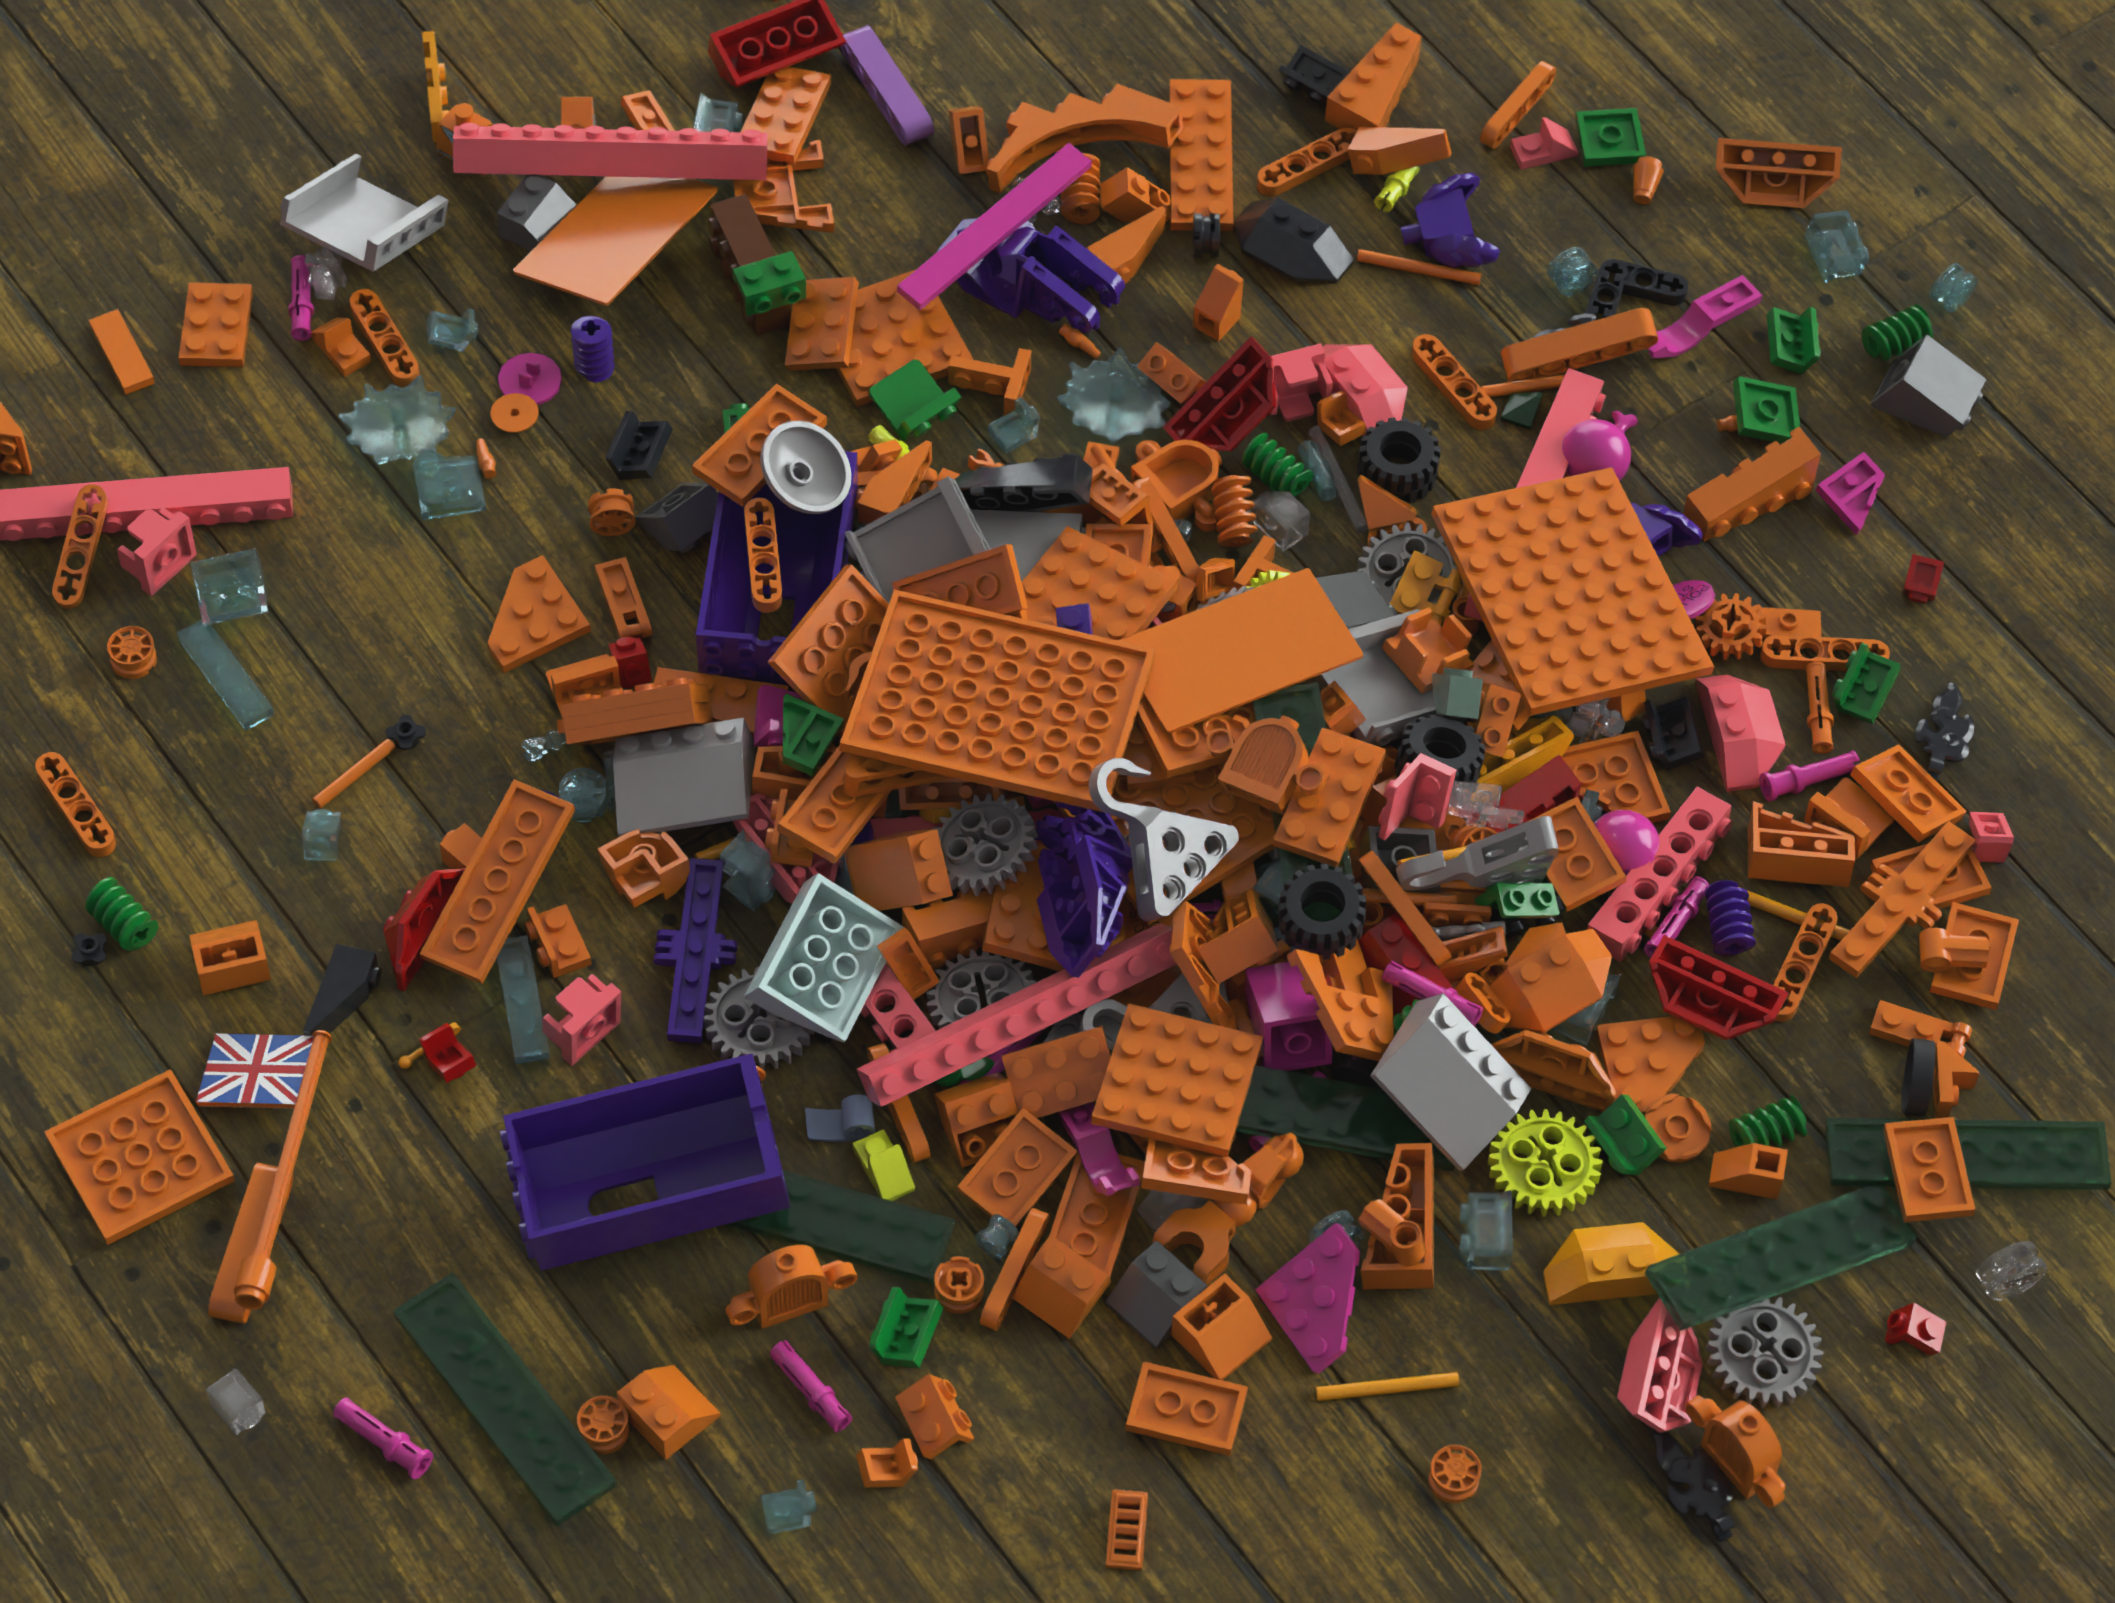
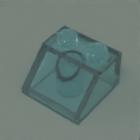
[190,548,269,626]

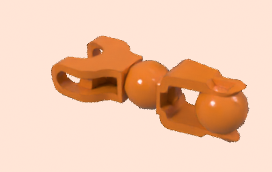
[1152,1132,1304,1286]

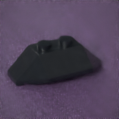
[1233,197,1354,283]

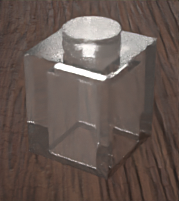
[206,1368,265,1435]

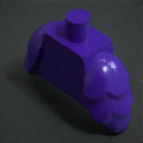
[1400,173,1500,268]
[1631,503,1703,557]

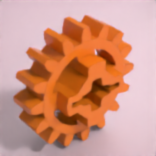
[1696,593,1767,660]

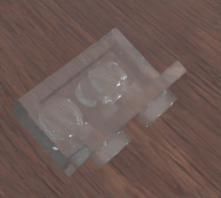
[1448,781,1524,829]

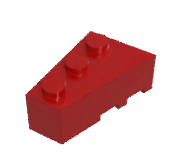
[1470,755,1581,833]

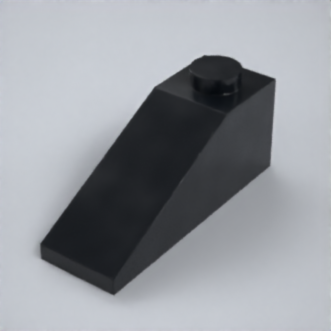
[303,944,382,1036]

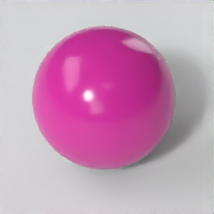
[1562,419,1631,482]
[1594,810,1659,876]

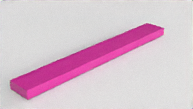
[897,143,1092,311]

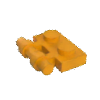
[1389,550,1462,626]

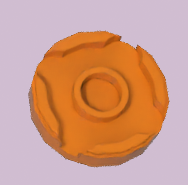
[1644,1093,1711,1163]

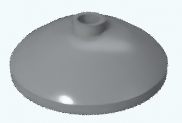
[760,421,851,514]

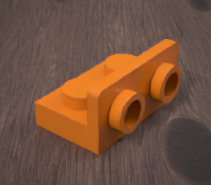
[1138,342,1207,404]
[765,789,814,867]
[524,904,592,978]

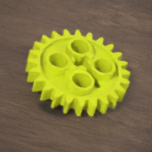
[1488,1109,1603,1217]

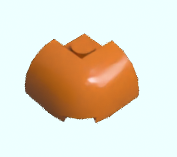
[597,829,690,908]

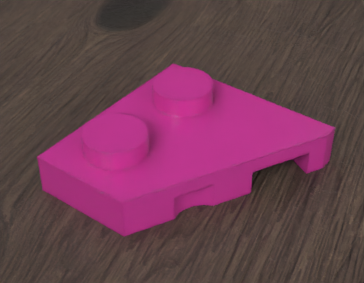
[1815,452,1885,535]

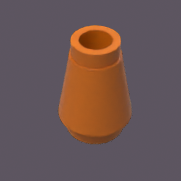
[1633,156,1664,205]

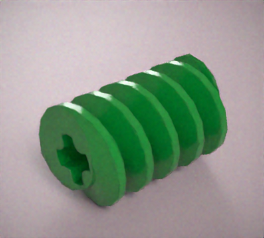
[1861,304,1933,361]
[1242,433,1314,501]
[85,877,158,951]
[1728,1095,1807,1148]

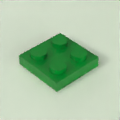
[1575,108,1646,167]
[1733,376,1800,443]

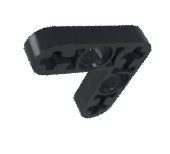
[1585,259,1688,319]

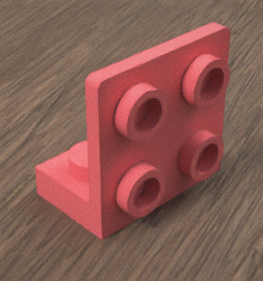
[1378,753,1457,841]

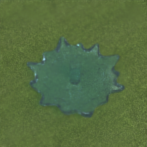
[1057,347,1170,443]
[339,375,456,464]

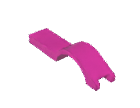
[1648,275,1762,358]
[1056,1102,1140,1196]

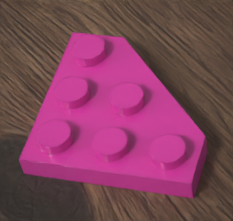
[1255,1223,1360,1374]

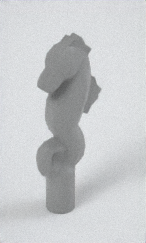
[1431,921,1506,941]

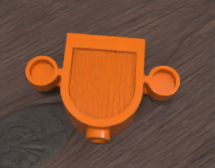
[1130,440,1222,532]
[1206,716,1326,816]
[725,1245,858,1329]
[1685,1395,1785,1509]

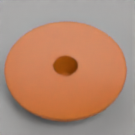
[490,393,539,433]

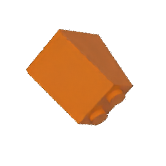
[844,829,953,911]

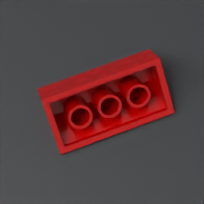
[707,0,846,87]
[1359,912,1476,1028]

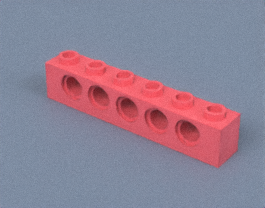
[1587,787,1732,963]
[860,963,936,1052]

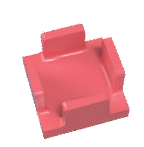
[1269,343,1333,422]
[117,508,197,597]
[542,974,621,1066]

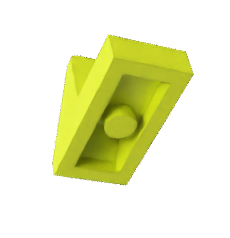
[853,1129,915,1205]

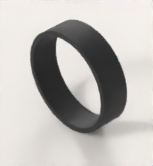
[1901,1038,1935,1117]

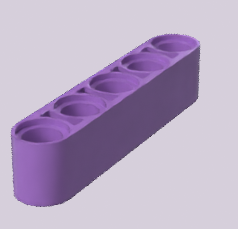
[840,25,934,146]

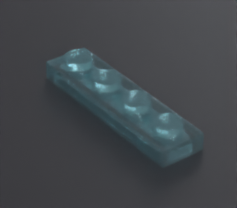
[177,617,274,731]
[497,935,550,1064]

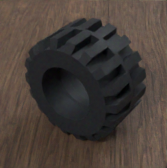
[1357,417,1440,504]
[1394,715,1485,803]
[1278,864,1366,960]

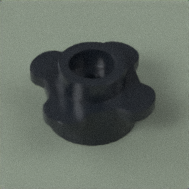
[386,715,426,750]
[72,933,107,966]

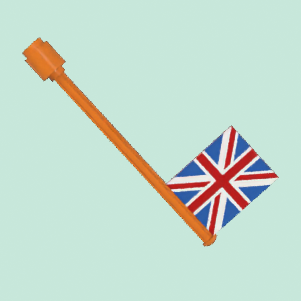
[196,1030,332,1310]

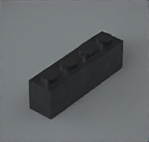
[954,453,1093,512]

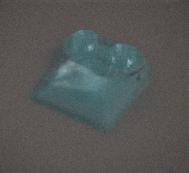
[412,451,486,520]

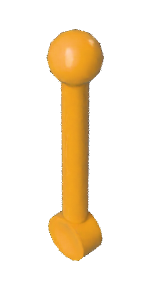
[398,1022,461,1069]

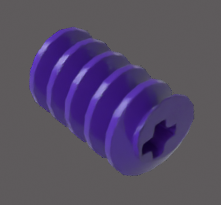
[571,316,615,383]
[1705,880,1756,956]

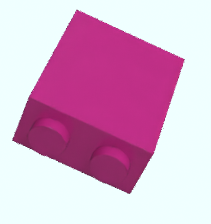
[1245,962,1332,1075]

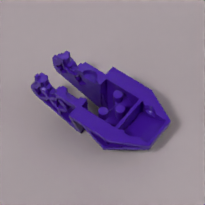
[937,218,1125,333]
[1034,801,1133,978]

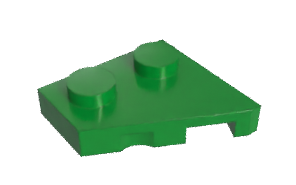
[782,694,844,776]

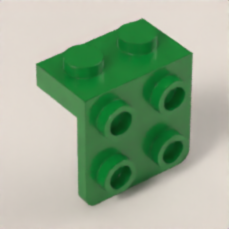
[868,359,961,442]

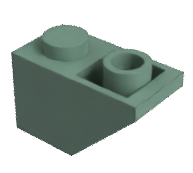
[1432,668,1483,719]

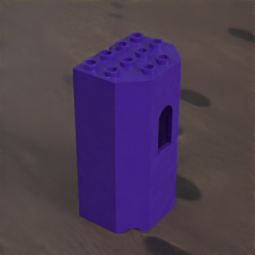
[696,451,858,692]
[500,1053,791,1271]

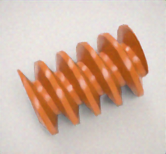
[1061,153,1100,224]
[1211,475,1258,547]

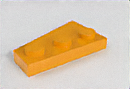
[422,31,449,143]

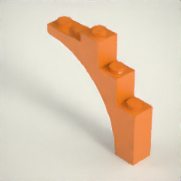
[986,84,1183,193]

